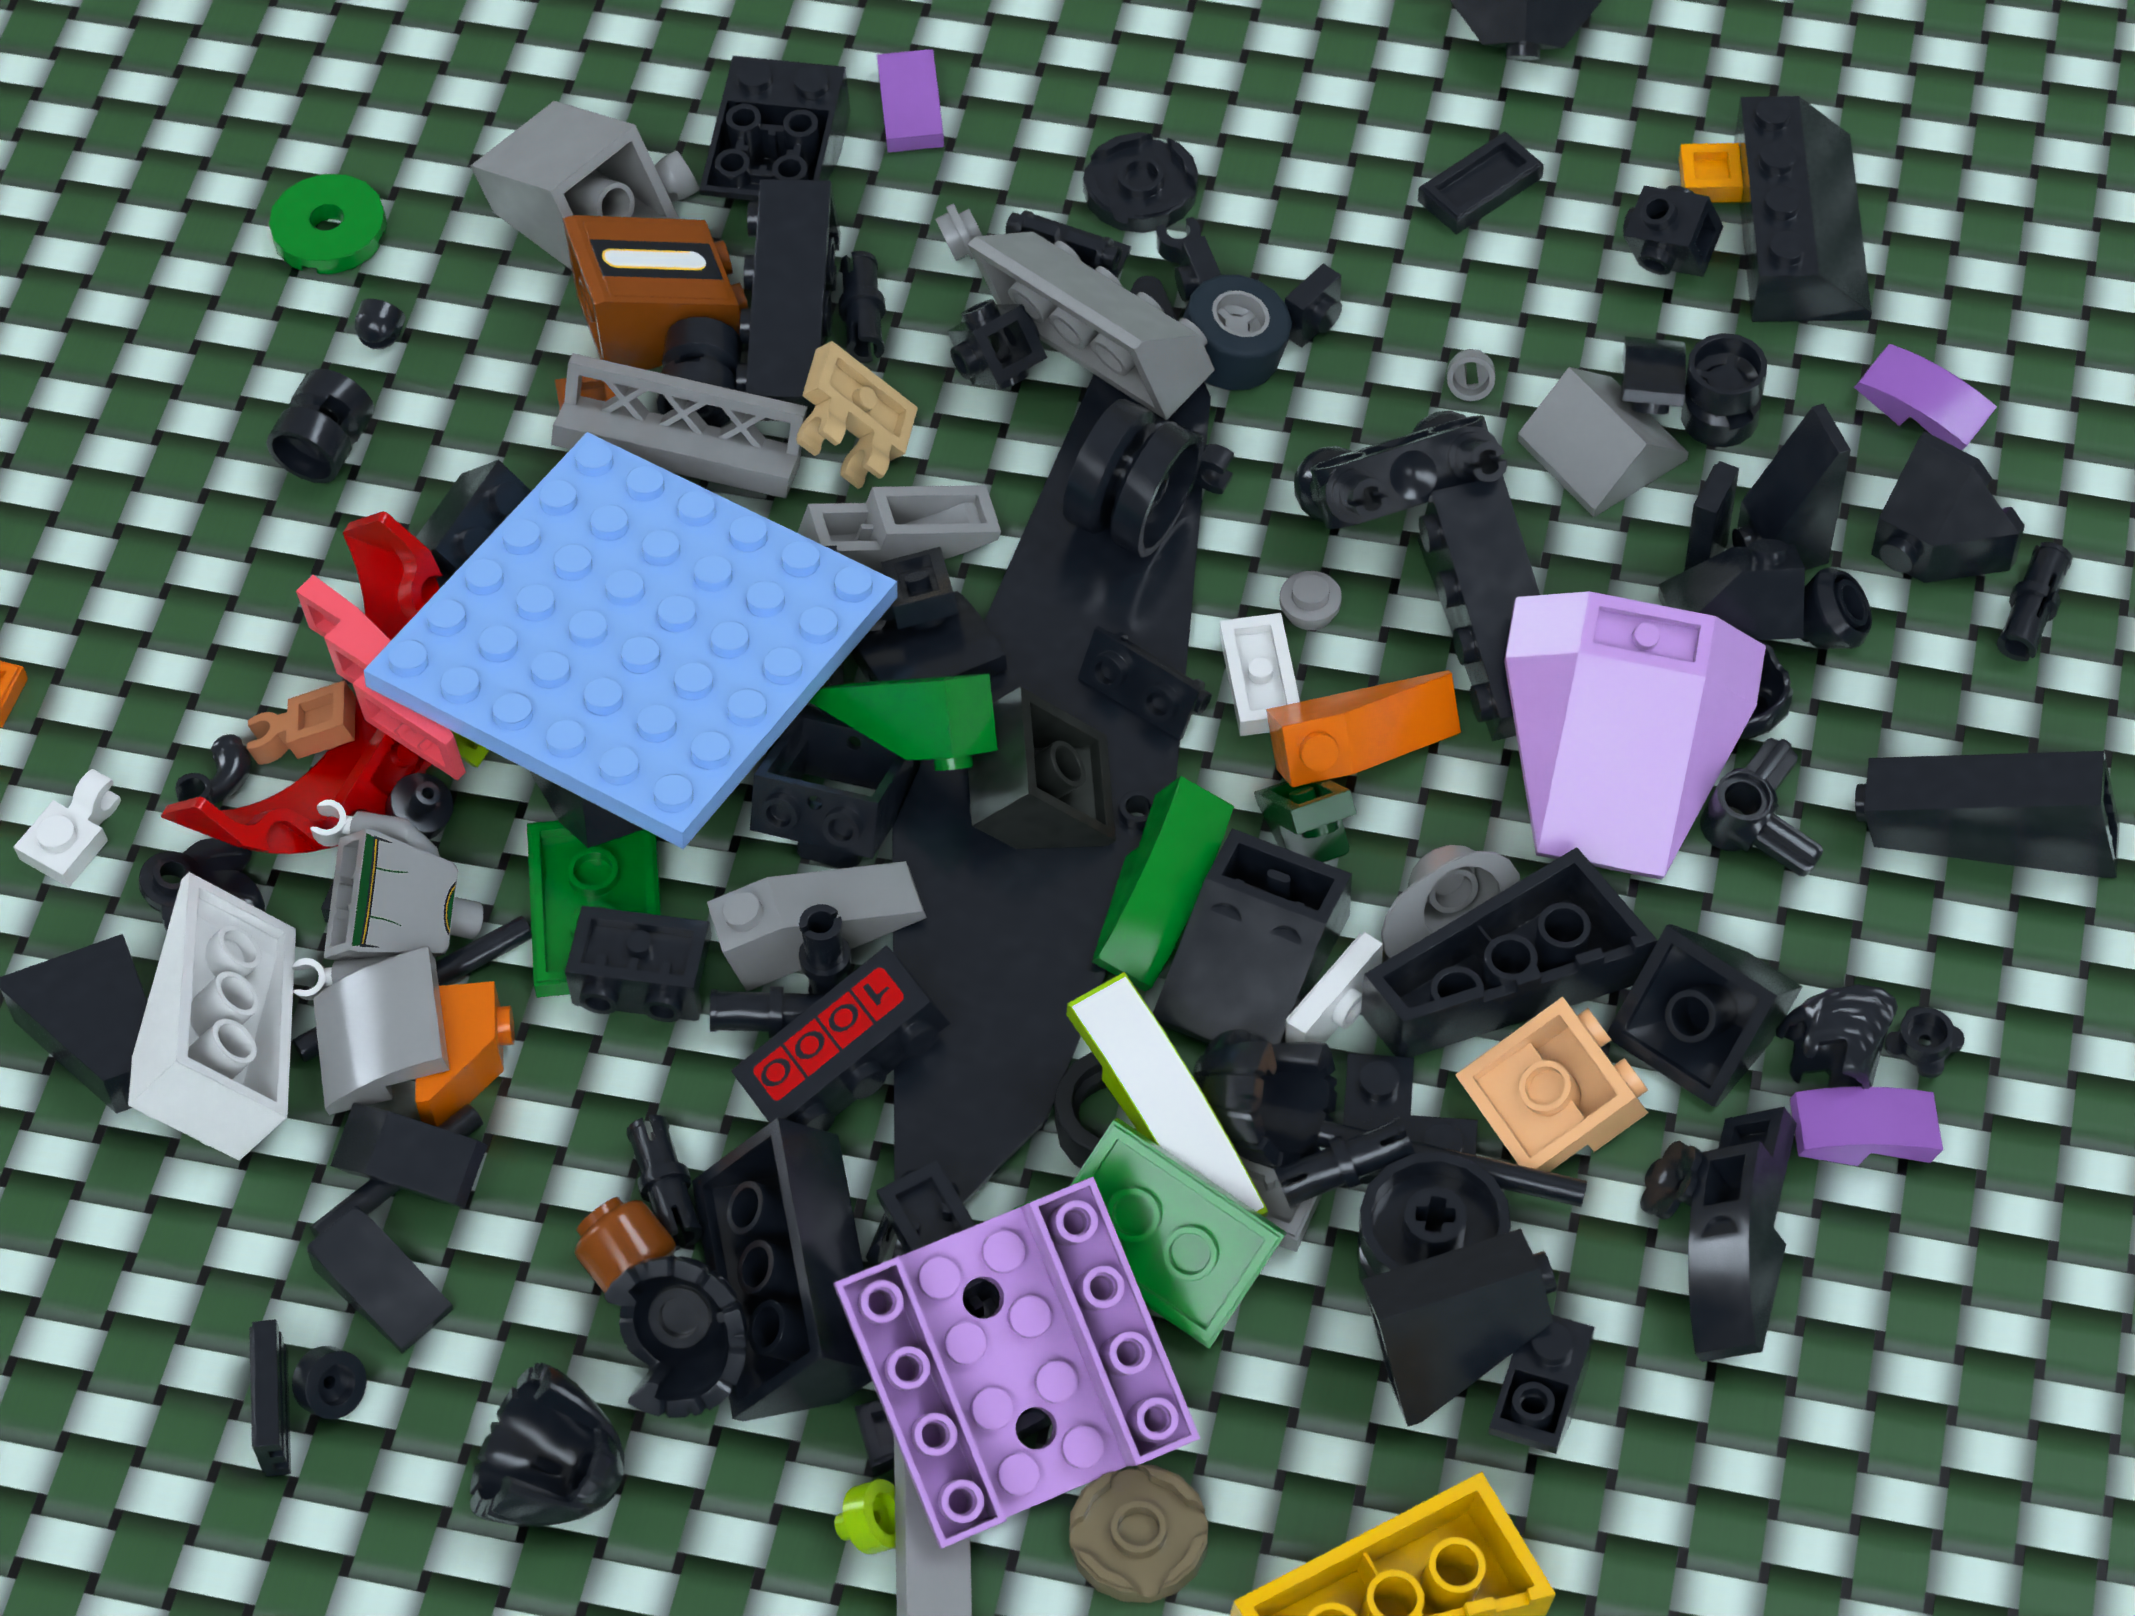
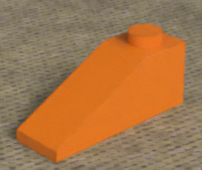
[1266,670,1461,787]

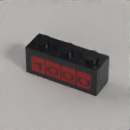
[731,945,951,1131]

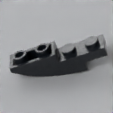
[1688,1107,1797,1362]

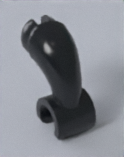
[175,734,252,807]

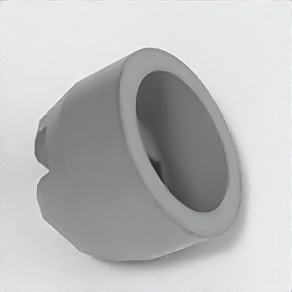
[654,150,699,202]
[1447,349,1495,401]

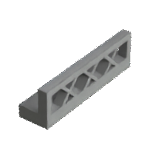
[551,353,808,499]

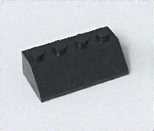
[1734,96,1872,322]
[692,1117,872,1421]

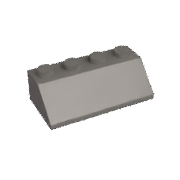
[968,232,1214,420]

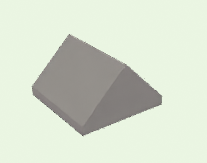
[1517,367,1689,517]

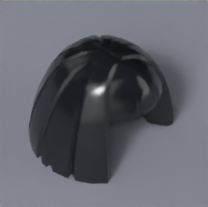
[1193,1029,1337,1169]
[604,1255,748,1418]
[470,1362,624,1527]

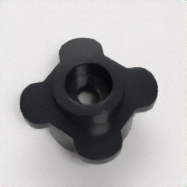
[1885,1006,1965,1078]

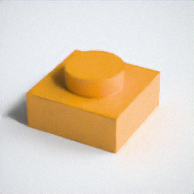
[1679,143,1744,203]

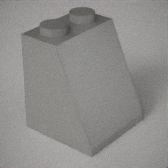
[470,101,679,270]

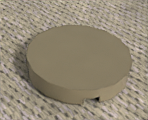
[1069,1465,1208,1603]

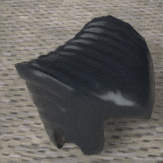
[1776,984,1898,1089]

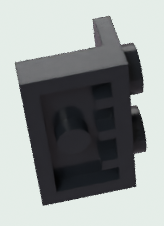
[565,906,712,1022]

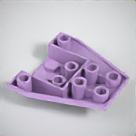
[1504,591,1766,880]

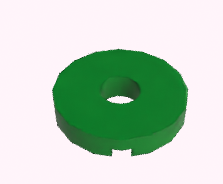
[269,174,387,274]

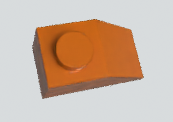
[415,981,515,1127]

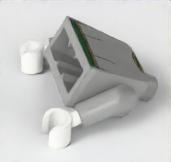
[292,800,483,1000]

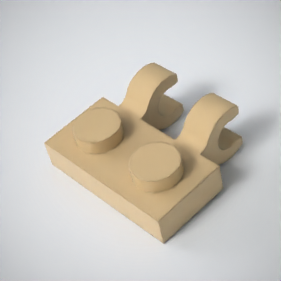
[797,341,918,489]

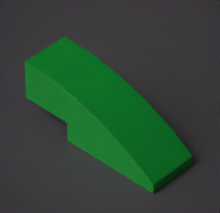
[1092,776,1234,992]

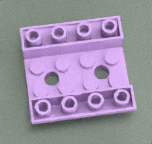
[833,1177,1200,1549]

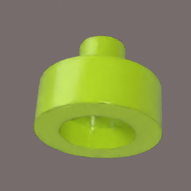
[834,1479,896,1555]

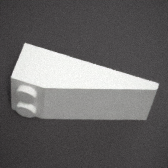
[128,872,296,1161]

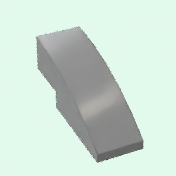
[797,485,1001,574]

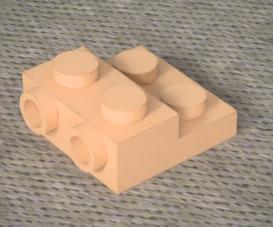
[1455,997,1648,1172]

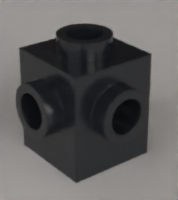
[1623,186,1724,277]
[947,299,1048,390]

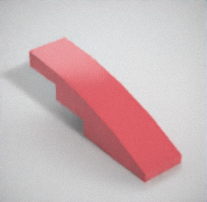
[296,575,466,781]

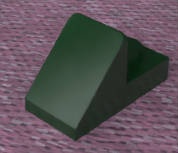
[1254,780,1357,862]

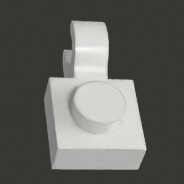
[13,769,121,888]

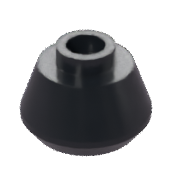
[1800,567,1872,649]

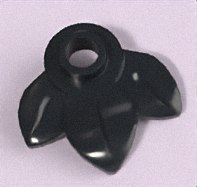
[138,838,265,931]

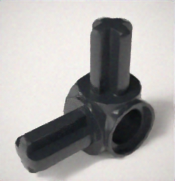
[1700,738,1823,877]

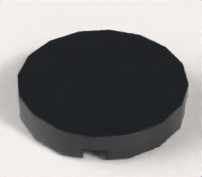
[1083,132,1198,233]

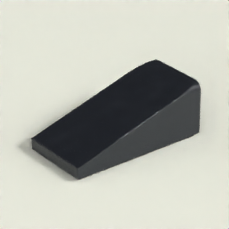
[307,1206,453,1354]

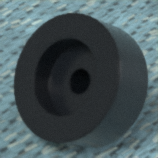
[385,773,453,839]
[292,1346,367,1419]

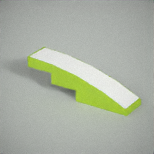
[1066,972,1268,1217]

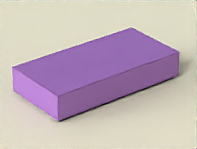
[877,49,944,152]

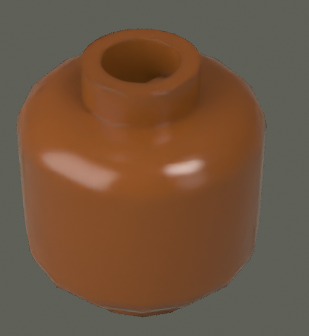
[575,1197,676,1293]

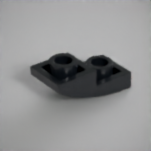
[1621,336,1686,415]

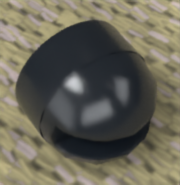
[355,299,406,349]

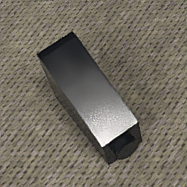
[0,934,148,1114]
[1362,1228,1557,1427]

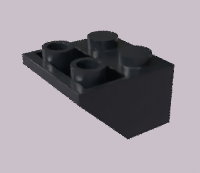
[416,460,531,576]

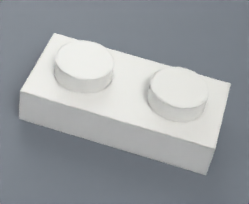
[1220,613,1300,736]

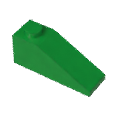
[810,674,998,771]

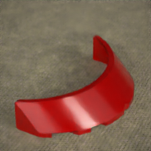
[161,511,442,854]

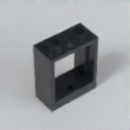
[750,705,920,859]

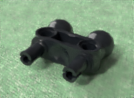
[1294,410,1507,529]

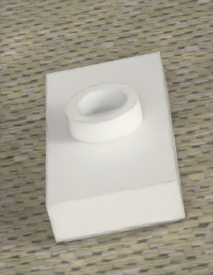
[1285,931,1383,1043]

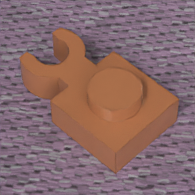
[246,680,356,765]

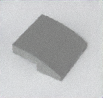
[313,946,450,1115]

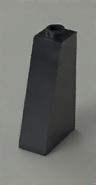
[1855,751,2120,878]

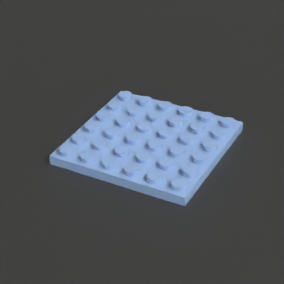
[363,432,898,849]

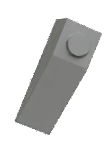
[707,861,927,992]

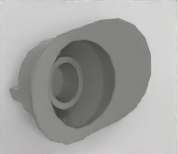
[1381,845,1520,959]

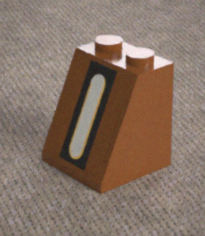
[563,215,749,370]

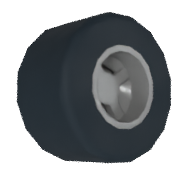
[1183,275,1292,390]

